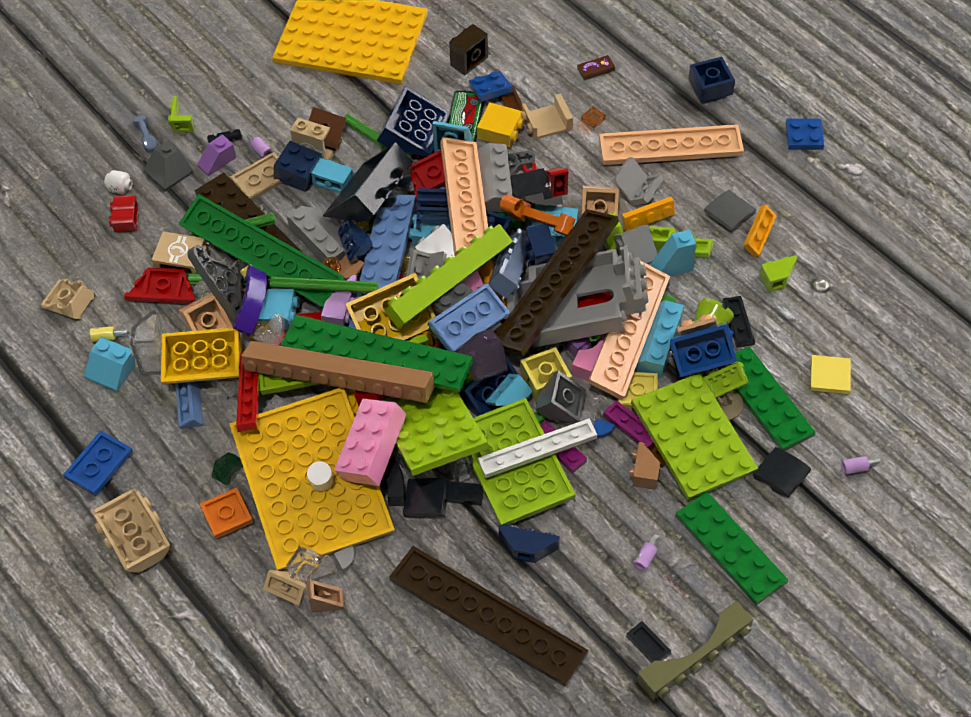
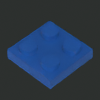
[469,71,513,102]
[785,118,824,150]

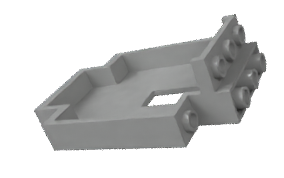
[507,246,649,347]

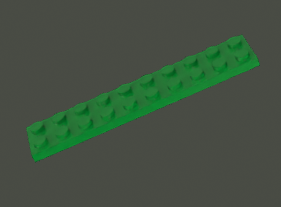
[179,194,346,308]
[280,315,473,393]

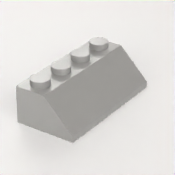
[477,143,513,212]
[287,206,346,270]

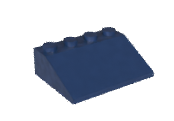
[376,86,450,157]

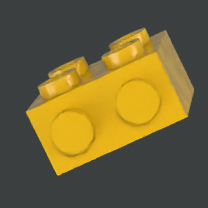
[477,102,524,148]

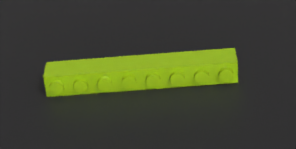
[384,224,513,329]

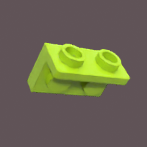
[703,362,749,399]

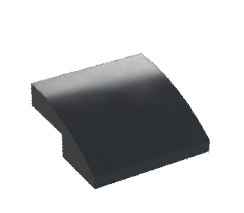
[510,168,552,209]
[753,447,811,498]

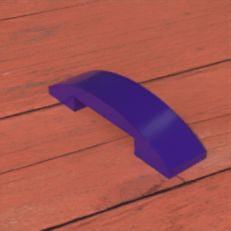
[233,265,267,336]

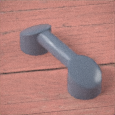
[133,115,158,153]

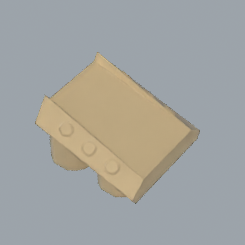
[41,279,94,319]

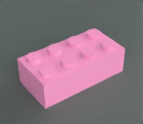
[334,399,406,486]

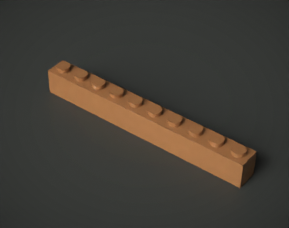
[242,341,435,403]

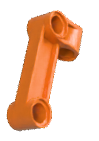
[500,195,576,236]

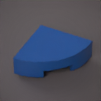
[593,419,615,439]

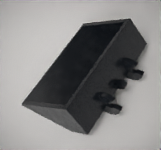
[323,142,413,222]

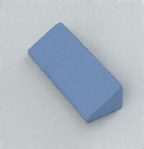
[175,381,203,429]

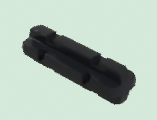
[207,129,242,143]

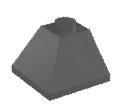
[144,140,193,191]
[535,370,586,423]

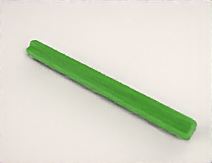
[270,277,379,293]

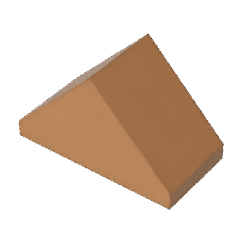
[307,579,344,613]

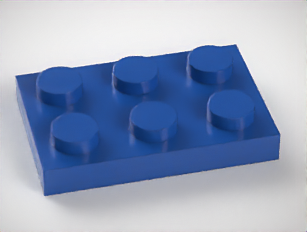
[63,431,133,496]

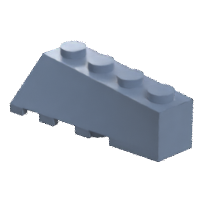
[488,228,526,299]

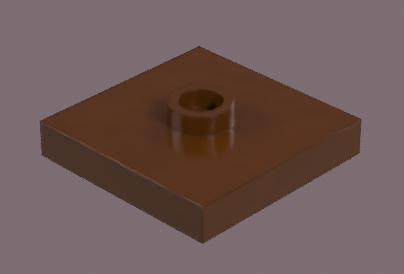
[308,107,346,151]

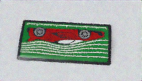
[447,91,485,142]

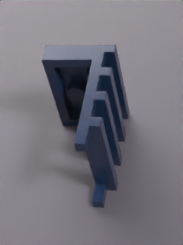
[416,188,451,230]

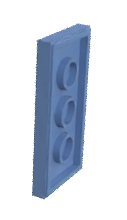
[427,283,510,352]

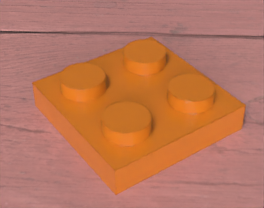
[200,488,253,539]

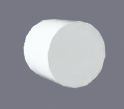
[307,461,334,491]

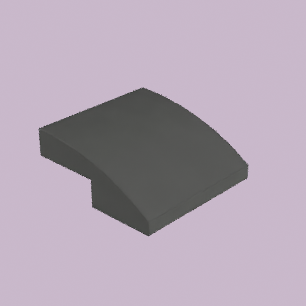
[704,190,757,231]
[519,193,563,206]

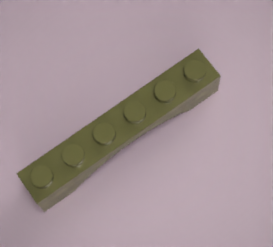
[637,601,753,701]

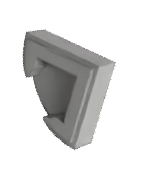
[334,546,355,573]

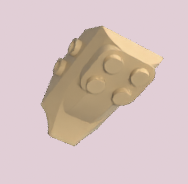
[91,488,170,573]

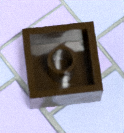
[449,24,488,76]

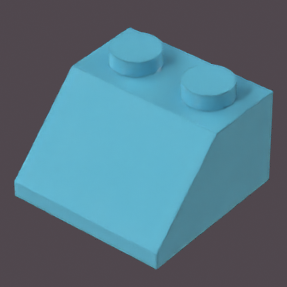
[84,337,138,392]

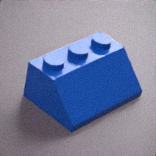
[670,322,737,377]

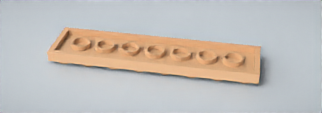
[599,125,744,165]
[440,137,488,256]
[587,261,670,400]

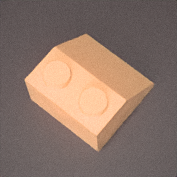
[581,186,619,216]
[178,293,233,331]

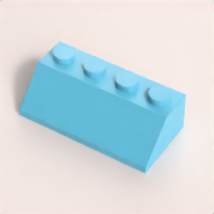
[635,300,684,378]

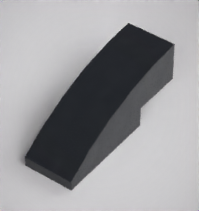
[381,452,405,506]

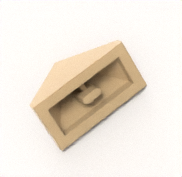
[263,570,306,606]

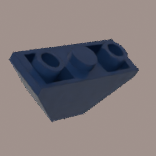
[338,220,372,261]
[498,524,560,563]

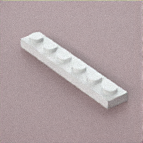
[478,418,597,478]

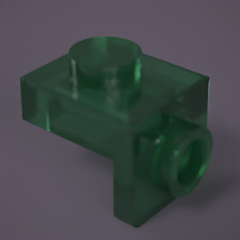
[212,452,243,485]

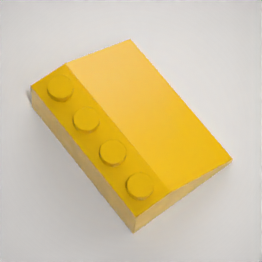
[345,273,436,340]
[161,328,242,384]

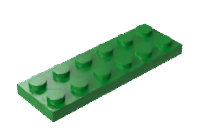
[718,346,816,451]
[675,492,789,605]

